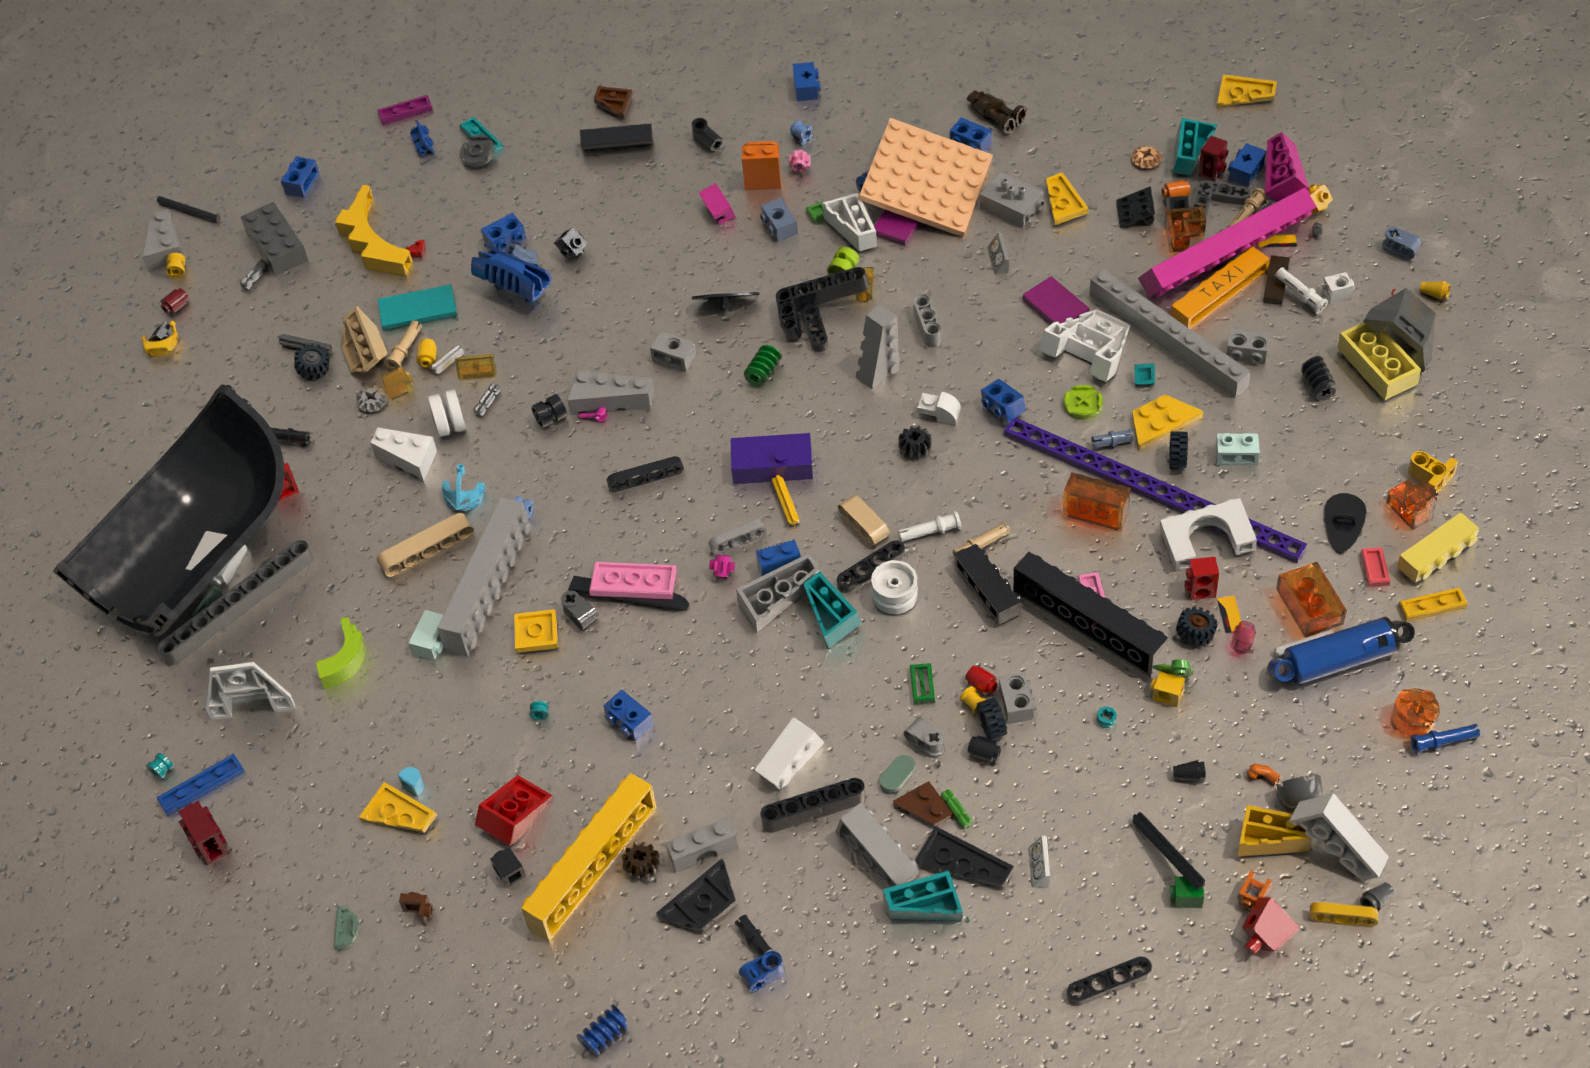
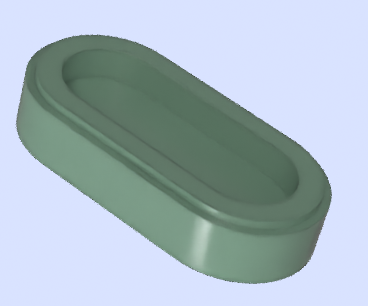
[880,755,915,793]

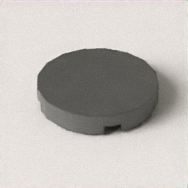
[460,135,495,168]

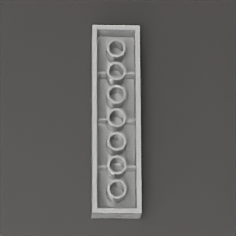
[437,497,530,657]

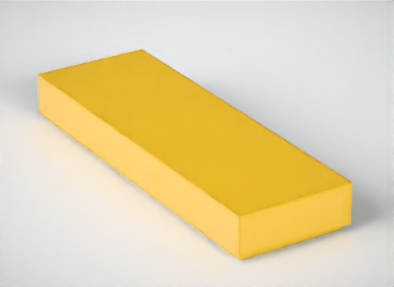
[1398,587,1468,622]

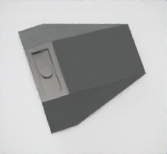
[1363,288,1436,372]

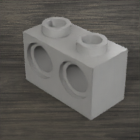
[1226,328,1270,364]
[999,672,1037,724]

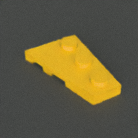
[1046,172,1088,226]

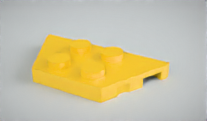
[1132,394,1204,450]

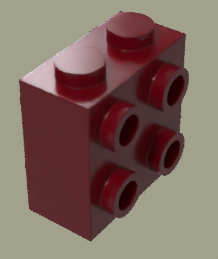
[178,801,228,865]

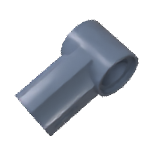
[505,243,539,267]

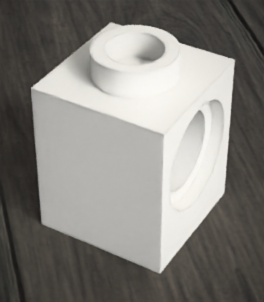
[1322,272,1355,304]

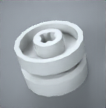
[428,389,466,437]
[871,560,918,615]

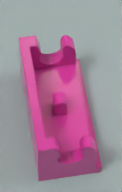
[699,183,736,224]

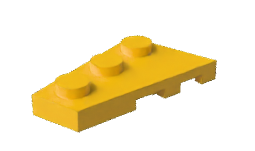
[1217,75,1277,108]
[358,782,437,833]

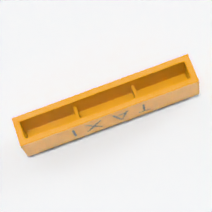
[1171,246,1270,329]

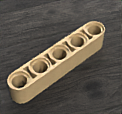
[377,513,474,577]

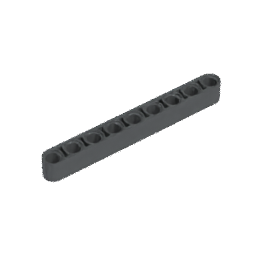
[158,540,313,665]

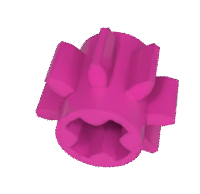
[709,554,735,577]

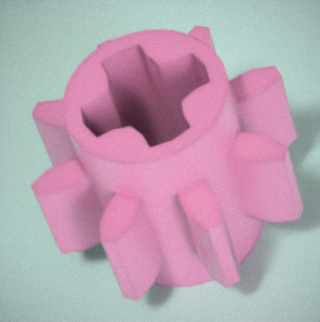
[788,150,810,172]

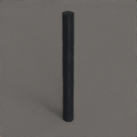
[157,196,220,222]

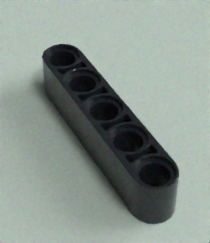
[760,778,866,833]

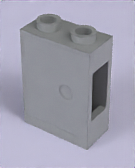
[980,172,1045,227]

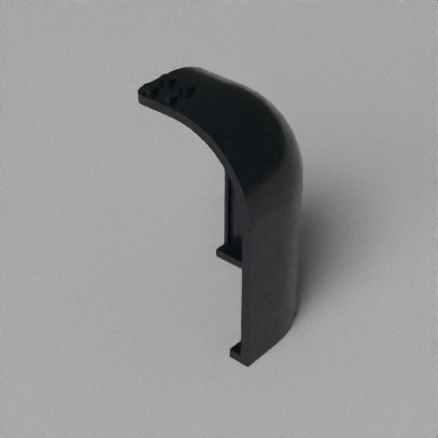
[53,384,284,636]

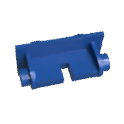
[410,120,435,156]

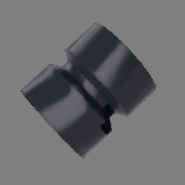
[531,394,567,428]

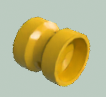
[166,253,186,279]

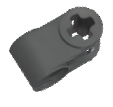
[561,591,599,630]

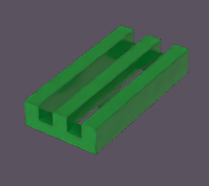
[910,663,935,705]

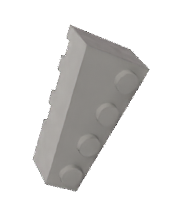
[568,370,655,415]

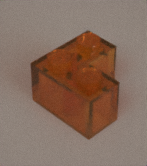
[1164,206,1206,253]
[1386,479,1439,530]

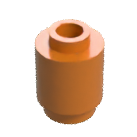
[1161,180,1191,199]

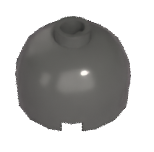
[1276,775,1323,809]

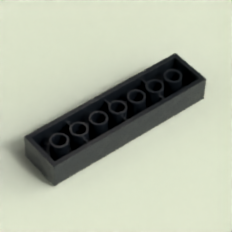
[1013,552,1169,678]

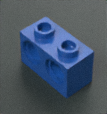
[950,117,992,152]
[281,156,319,198]
[481,213,526,251]
[981,379,1026,423]

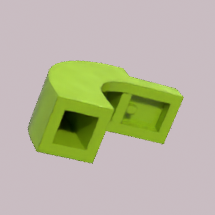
[316,617,366,690]

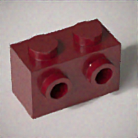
[1198,135,1229,182]

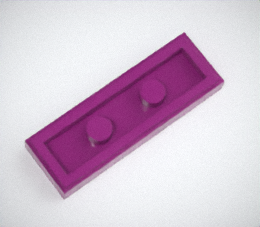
[377,95,433,126]

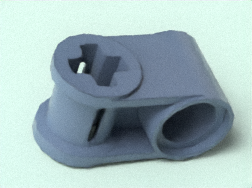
[1382,227,1422,259]

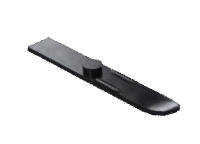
[568,576,689,609]

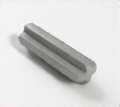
[431,345,464,375]

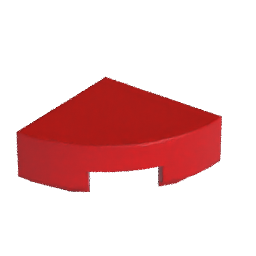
[405,240,425,258]

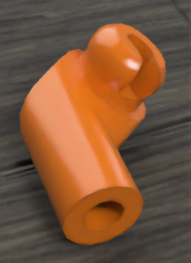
[1247,764,1282,785]

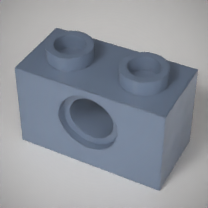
[760,198,798,242]

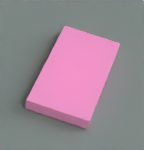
[590,562,677,599]

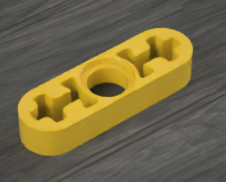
[1309,902,1378,927]

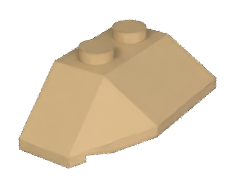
[341,306,388,373]

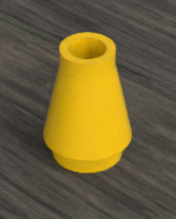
[1420,281,1451,300]

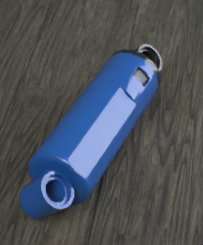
[1267,616,1415,684]

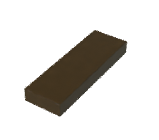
[1263,255,1290,304]

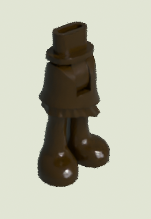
[967,90,1027,134]

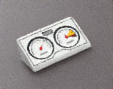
[1028,836,1050,887]

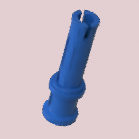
[1411,724,1480,754]

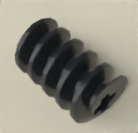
[1301,356,1336,401]

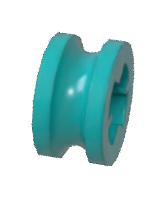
[529,701,549,720]
[1096,706,1117,728]

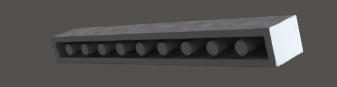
[1090,269,1251,398]

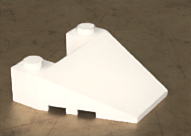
[1039,309,1130,382]

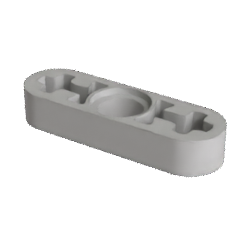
[708,520,767,555]

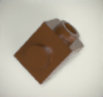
[399,892,433,925]

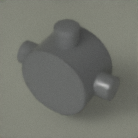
[1312,222,1322,238]

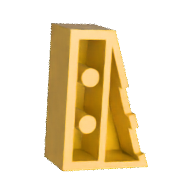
[1237,805,1312,857]

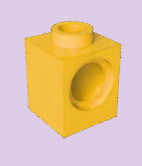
[1150,671,1185,707]

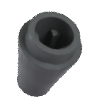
[1360,882,1394,911]

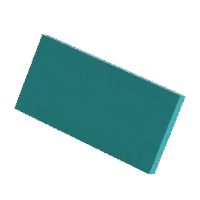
[378,284,457,330]

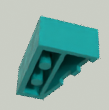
[1172,118,1218,176]
[803,571,862,649]
[883,871,963,921]

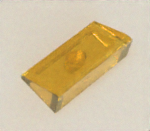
[455,354,497,380]

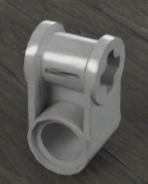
[903,717,945,757]

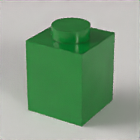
[1170,876,1204,908]

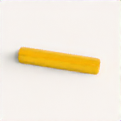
[771,475,799,526]

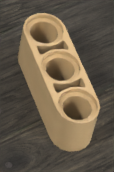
[838,494,890,546]

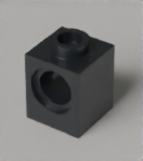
[490,847,526,888]

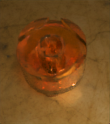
[1390,688,1440,739]

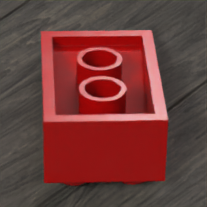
[475,775,553,846]

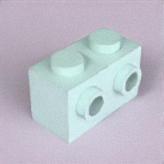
[1215,433,1260,465]

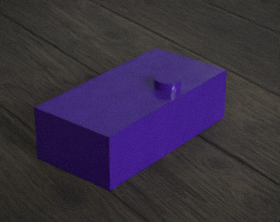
[730,433,813,484]

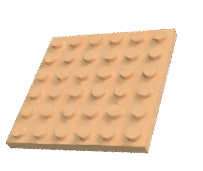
[858,118,993,237]

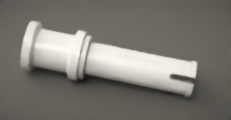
[1275,267,1328,314]
[898,511,961,542]

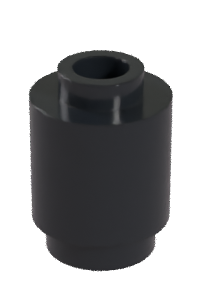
[967,735,1002,762]

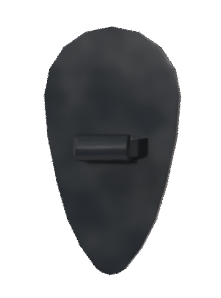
[692,292,760,310]
[1324,493,1367,554]

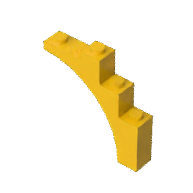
[335,185,413,276]

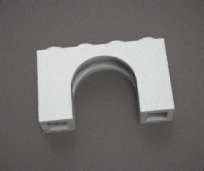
[1160,498,1257,572]

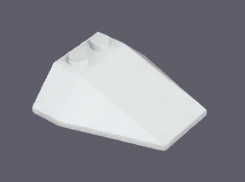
[206,662,295,720]

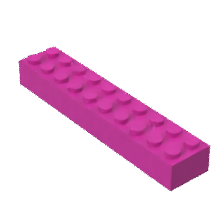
[1138,187,1317,298]

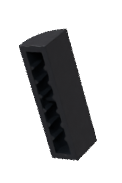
[580,123,653,150]

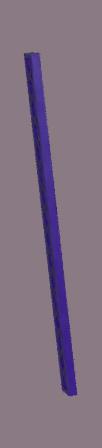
[1004,418,1307,563]

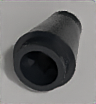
[1173,760,1206,782]

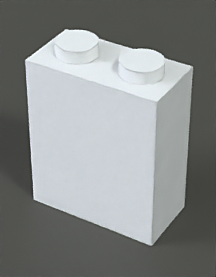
[186,531,247,587]

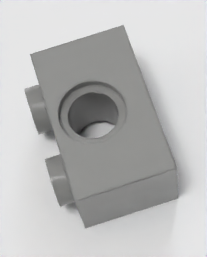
[650,331,696,371]

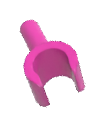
[579,407,608,423]

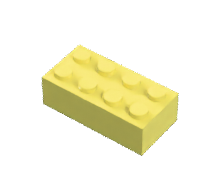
[1337,322,1421,400]

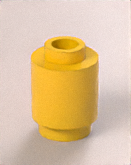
[416,339,437,368]

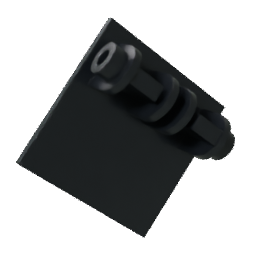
[1116,186,1155,228]

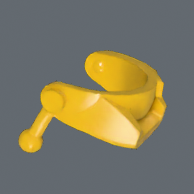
[141,321,179,357]

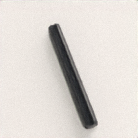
[1132,812,1205,890]

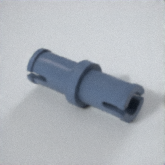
[1091,429,1134,449]

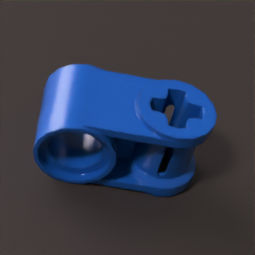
[738,951,785,992]

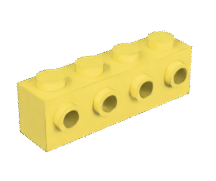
[1397,512,1479,583]

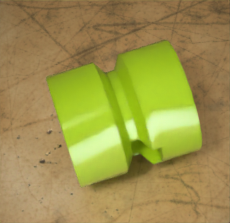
[827,247,859,275]

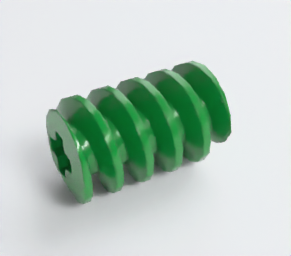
[744,345,782,387]

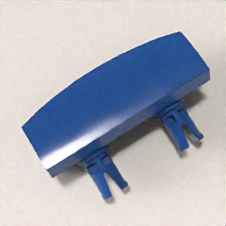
[471,244,552,303]

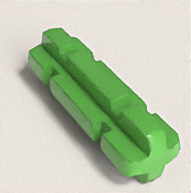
[941,789,972,828]

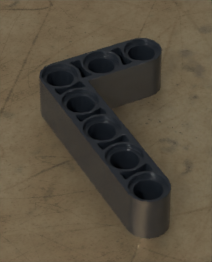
[776,267,870,341]

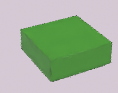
[806,201,825,224]

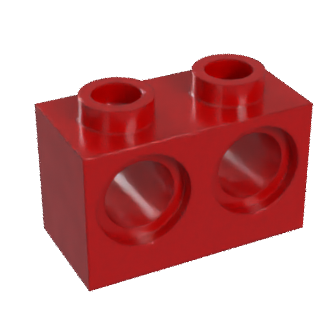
[1184,556,1219,600]

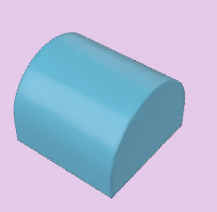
[398,767,424,796]

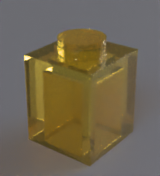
[381,366,414,400]

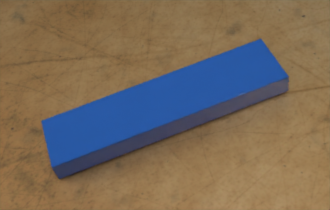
[156,754,245,817]

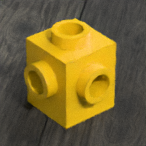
[1308,184,1333,213]

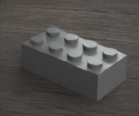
[241,202,309,276]

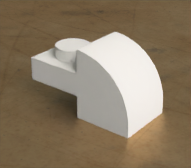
[917,392,961,425]

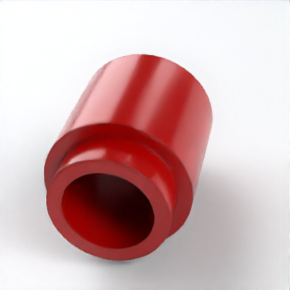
[965,665,998,695]

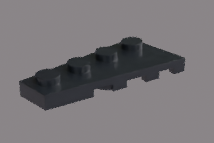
[915,826,1015,888]

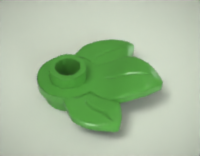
[1153,659,1194,678]

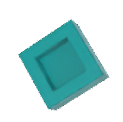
[1134,363,1155,384]

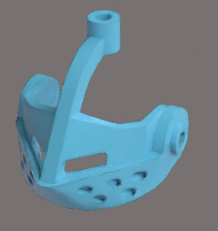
[442,464,486,512]

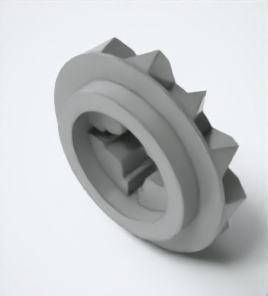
[356,386,387,412]

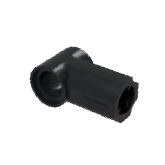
[692,118,723,151]

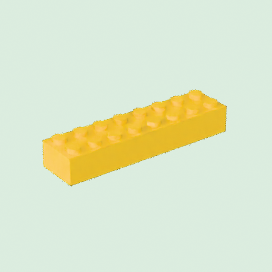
[521,773,657,942]

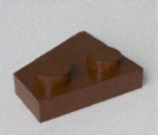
[594,86,633,118]
[893,781,953,828]

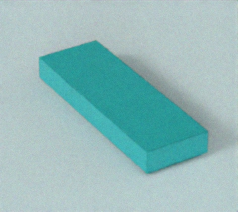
[459,116,504,154]

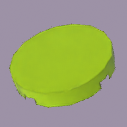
[1063,385,1103,420]

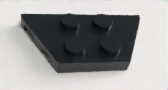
[656,858,737,933]

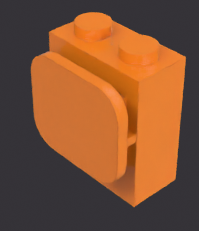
[742,141,781,190]

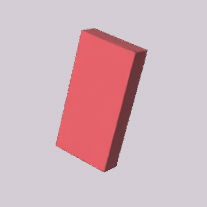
[1361,547,1390,587]

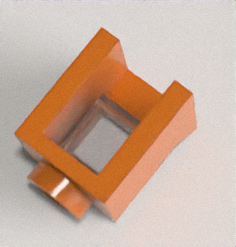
[1238,870,1272,910]

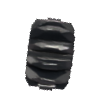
[898,425,932,459]

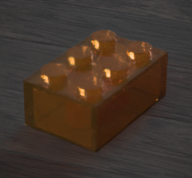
[1062,472,1131,532]
[1276,562,1347,638]

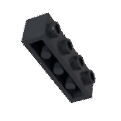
[955,544,1022,625]

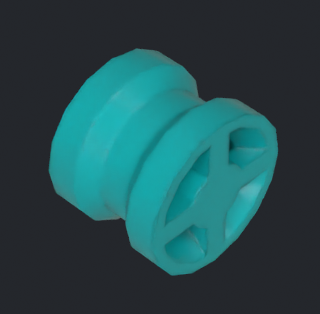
[146,753,174,780]

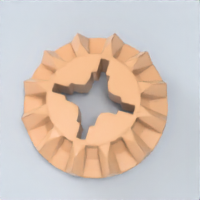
[1132,145,1162,169]

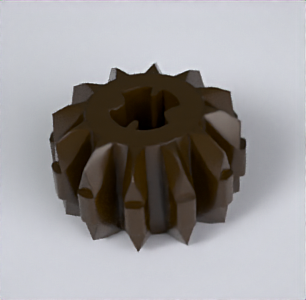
[622,841,660,881]

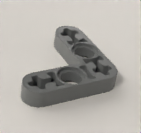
[1189,180,1251,225]

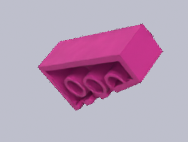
[1265,132,1309,202]

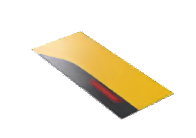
[1259,235,1297,248]
[1217,596,1244,633]

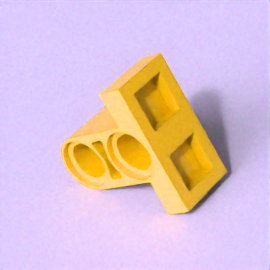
[1408,451,1458,499]

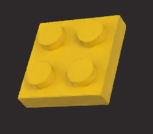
[514,609,558,653]

